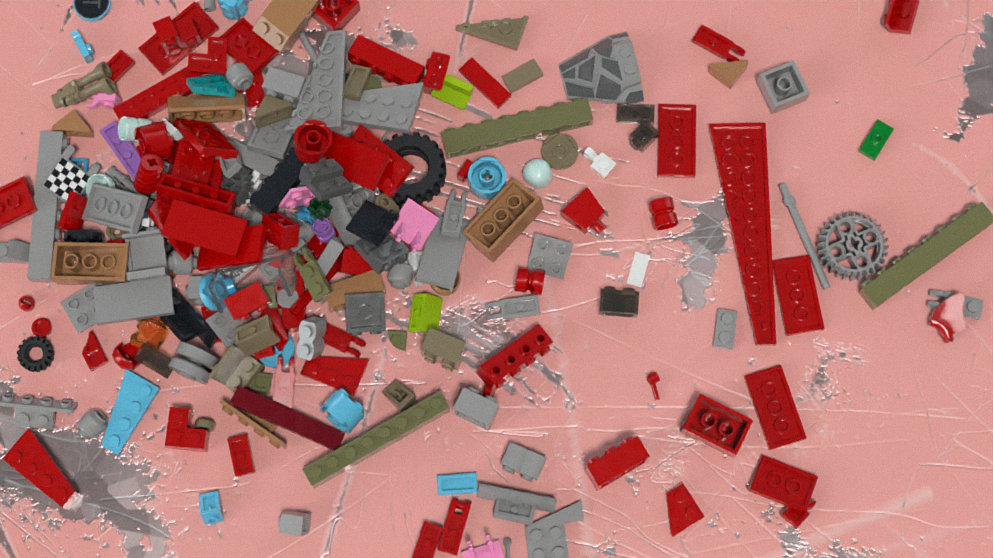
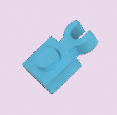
[70,29,94,64]

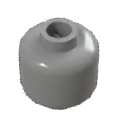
[226,62,254,90]
[168,250,197,275]
[387,261,414,290]
[78,410,107,439]

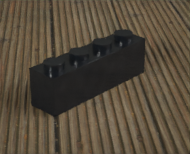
[250,147,305,215]

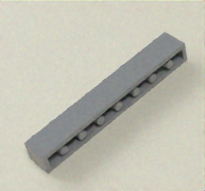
[27,131,69,283]

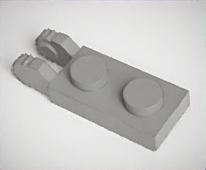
[440,189,468,238]
[927,289,984,320]
[485,295,540,321]

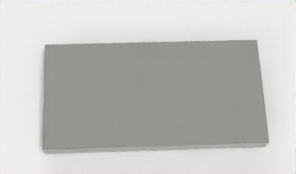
[82,183,149,235]
[415,215,470,290]
[93,276,175,325]

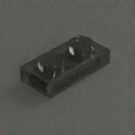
[616,103,655,125]
[134,342,173,379]

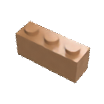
[326,270,386,313]

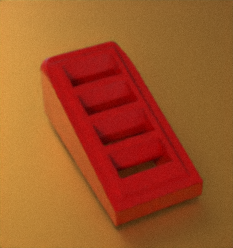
[258,308,289,351]

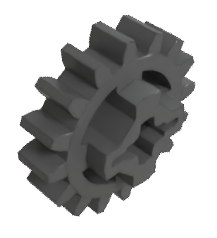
[220,166,254,207]

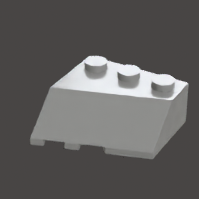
[328,180,378,247]

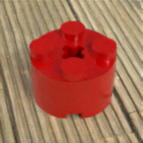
[294,120,333,164]
[134,121,174,160]

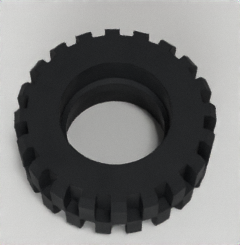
[379,132,447,206]

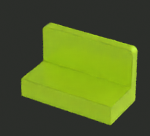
[431,74,474,110]
[408,293,443,333]

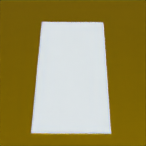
[627,252,650,287]

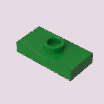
[858,119,894,161]

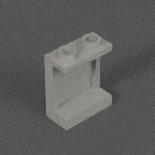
[122,226,170,282]

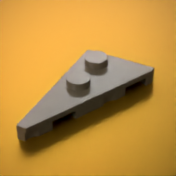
[456,16,529,51]

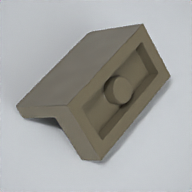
[233,314,281,356]

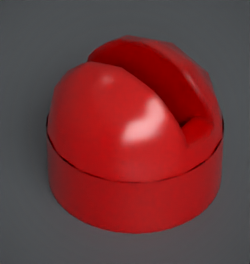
[18,296,35,312]

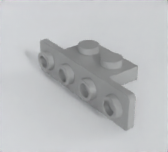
[0,394,78,430]
[477,484,557,526]

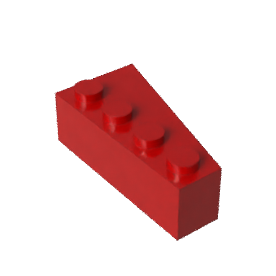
[3,428,80,510]

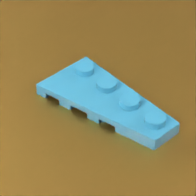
[101,370,160,456]

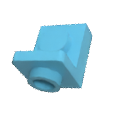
[199,491,224,525]

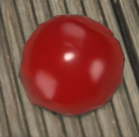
[112,343,144,370]

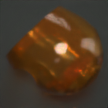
[130,317,167,350]

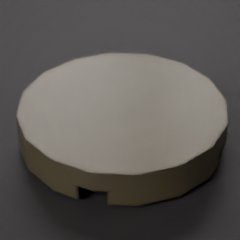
[541,133,578,170]

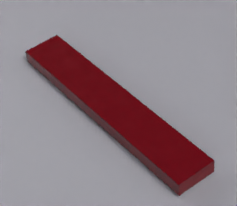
[229,386,345,451]

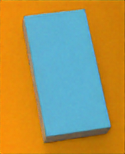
[437,473,478,496]

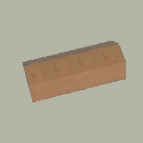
[168,92,246,125]
[462,178,544,263]

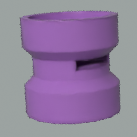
[312,217,336,243]

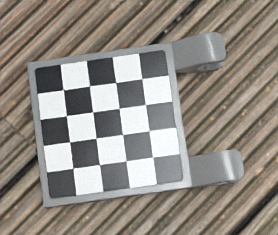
[40,145,100,204]

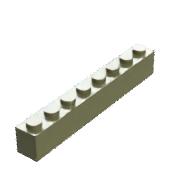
[441,98,593,159]
[858,202,993,310]
[302,391,450,489]

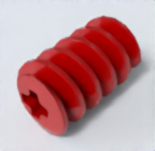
[133,153,164,195]

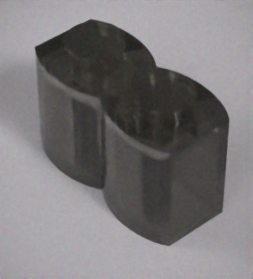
[598,286,639,318]

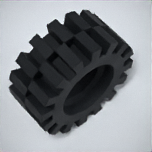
[17,336,55,372]

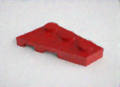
[146,196,195,261]
[300,357,369,396]

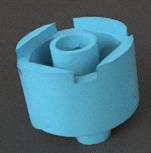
[468,157,506,200]
[319,388,364,434]

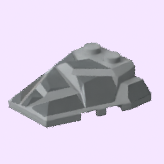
[558,32,644,106]

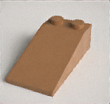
[252,0,321,52]
[50,242,130,285]

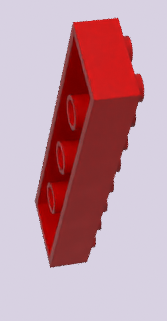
[113,66,202,120]

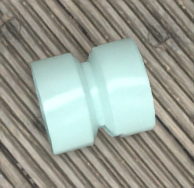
[118,116,152,142]

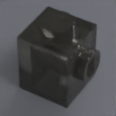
[629,119,659,153]

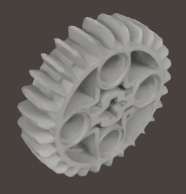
[817,211,889,281]

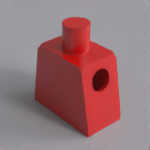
[561,187,607,235]

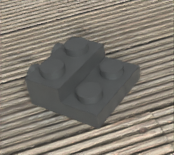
[299,158,353,202]
[353,234,410,274]
[345,291,386,336]

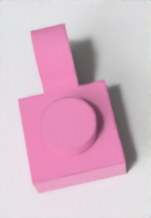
[86,93,122,110]

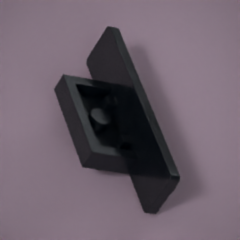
[159,287,217,349]

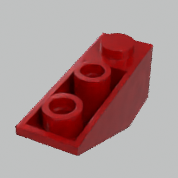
[336,246,374,275]

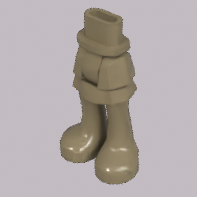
[51,61,117,109]

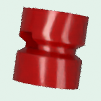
[649,197,679,230]
[515,267,545,295]

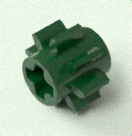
[307,198,333,221]

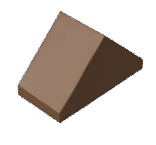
[709,60,748,89]
[52,109,94,138]

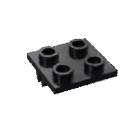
[346,200,400,247]

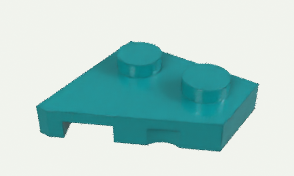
[187,75,235,97]

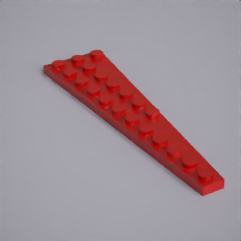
[709,123,777,346]

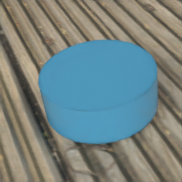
[224,276,238,296]

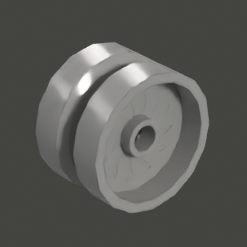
[168,342,219,385]

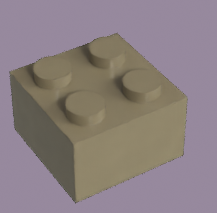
[421,328,467,371]

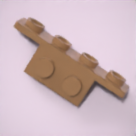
[220,400,287,449]

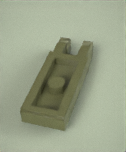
[292,247,333,303]

